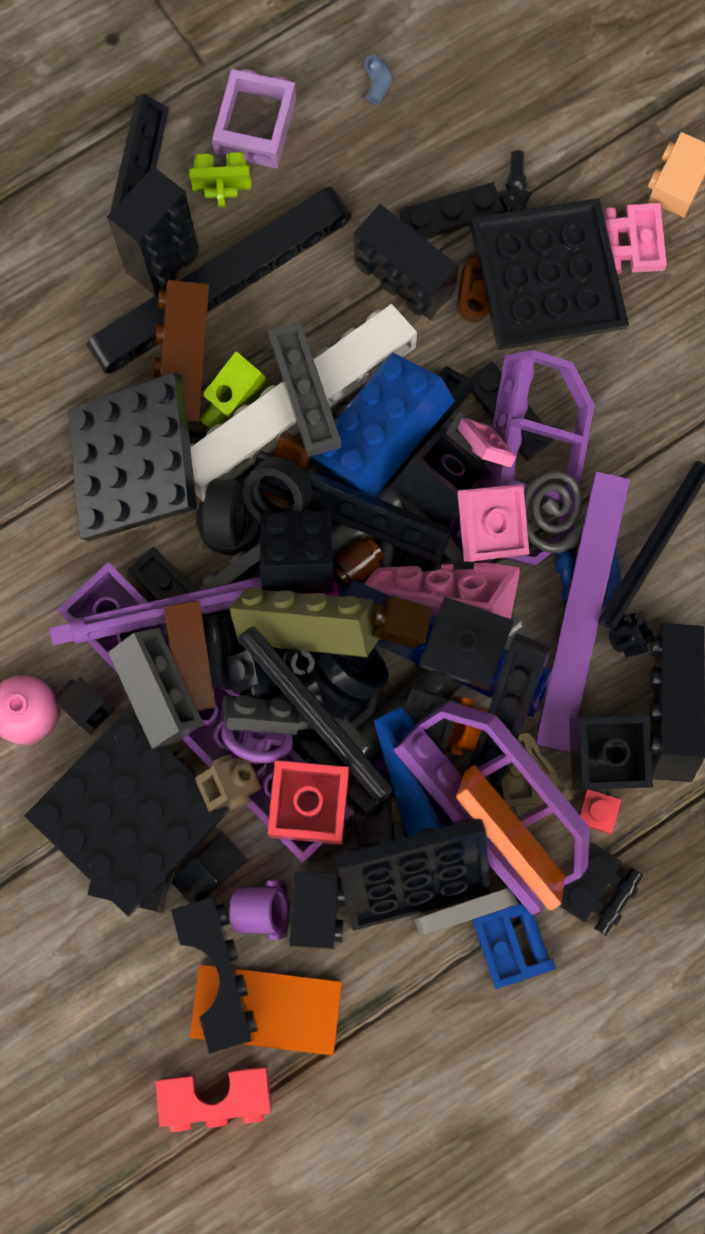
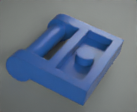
[472,903,556,989]

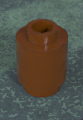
[333,536,385,587]

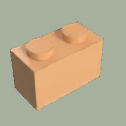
[648,132,705,218]

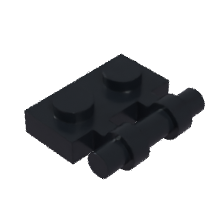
[558,843,643,936]

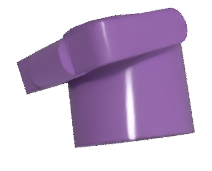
[229,880,289,940]

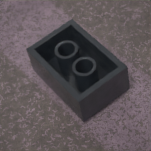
[354,204,459,320]

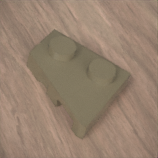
[501,733,572,808]

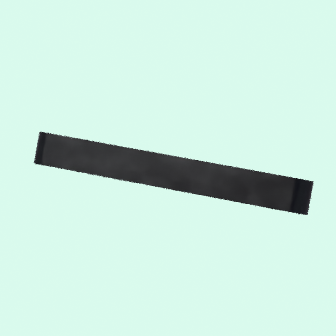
[86,187,352,374]

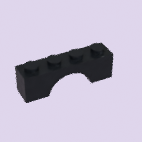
[171,897,258,1054]

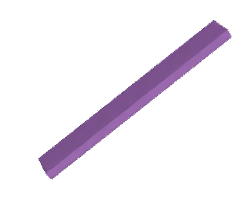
[536,472,630,752]

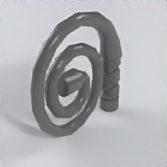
[524,471,586,553]

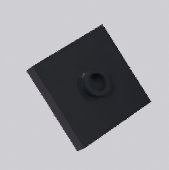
[419,597,514,691]

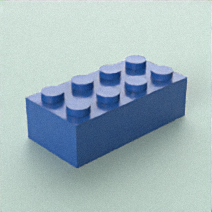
[311,352,455,497]

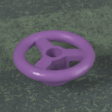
[222,723,293,764]

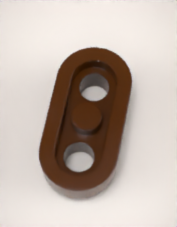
[457,255,489,322]

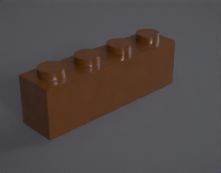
[153,280,209,423]

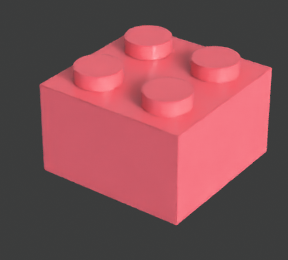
[267,760,349,845]

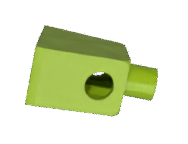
[199,351,272,429]

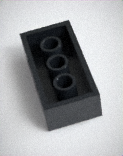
[107,166,199,296]

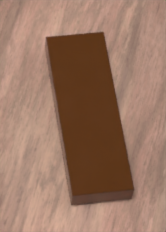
[164,601,216,711]

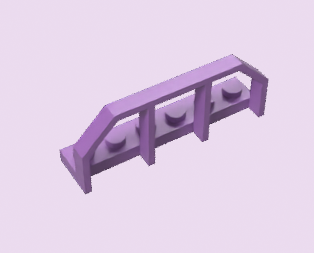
[481,350,595,565]
[393,702,590,915]

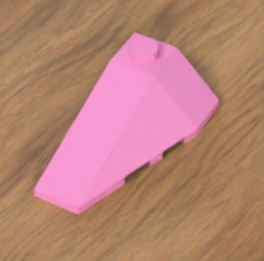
[361,563,520,625]

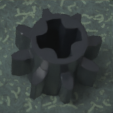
[609,613,653,658]

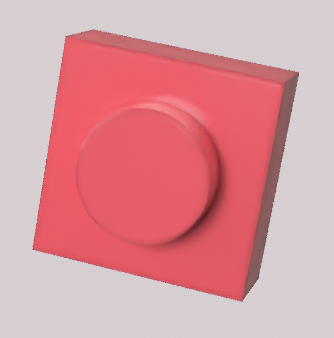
[579,790,621,835]

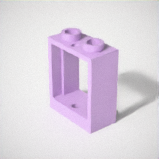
[212,69,296,169]

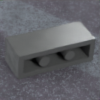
[108,628,204,749]

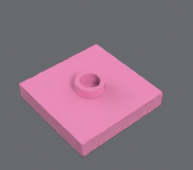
[458,484,529,562]

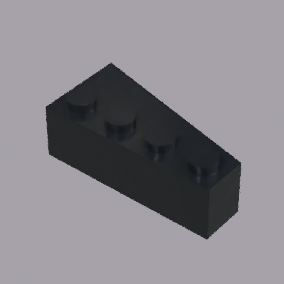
[650,623,705,782]

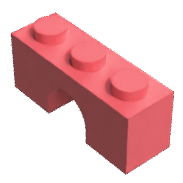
[155,1066,272,1132]

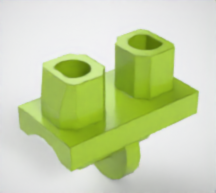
[189,152,252,208]

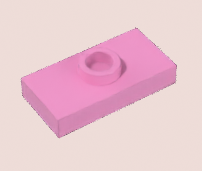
[457,418,516,467]

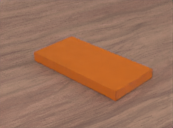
[456,765,565,911]
[189,964,342,1056]

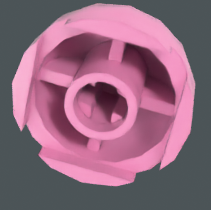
[0,675,60,745]

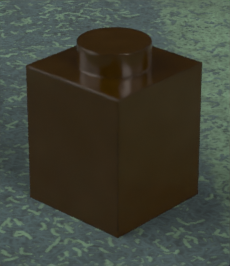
[371,595,433,648]

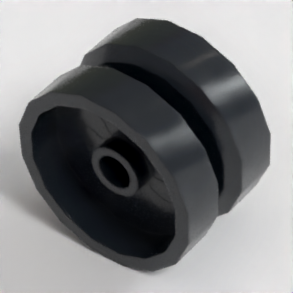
[297,648,389,719]

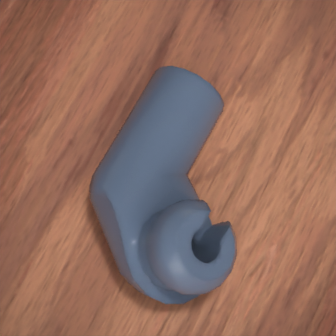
[365,54,393,105]

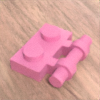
[603,203,667,275]

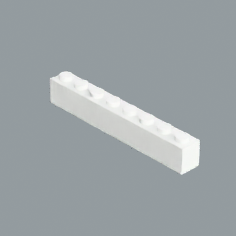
[190,304,417,502]

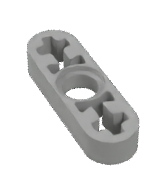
[414,888,518,937]

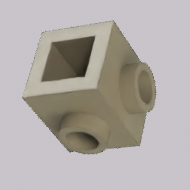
[195,755,262,812]

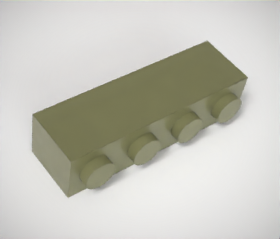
[229,588,379,657]

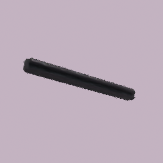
[598,461,705,631]
[238,626,392,801]

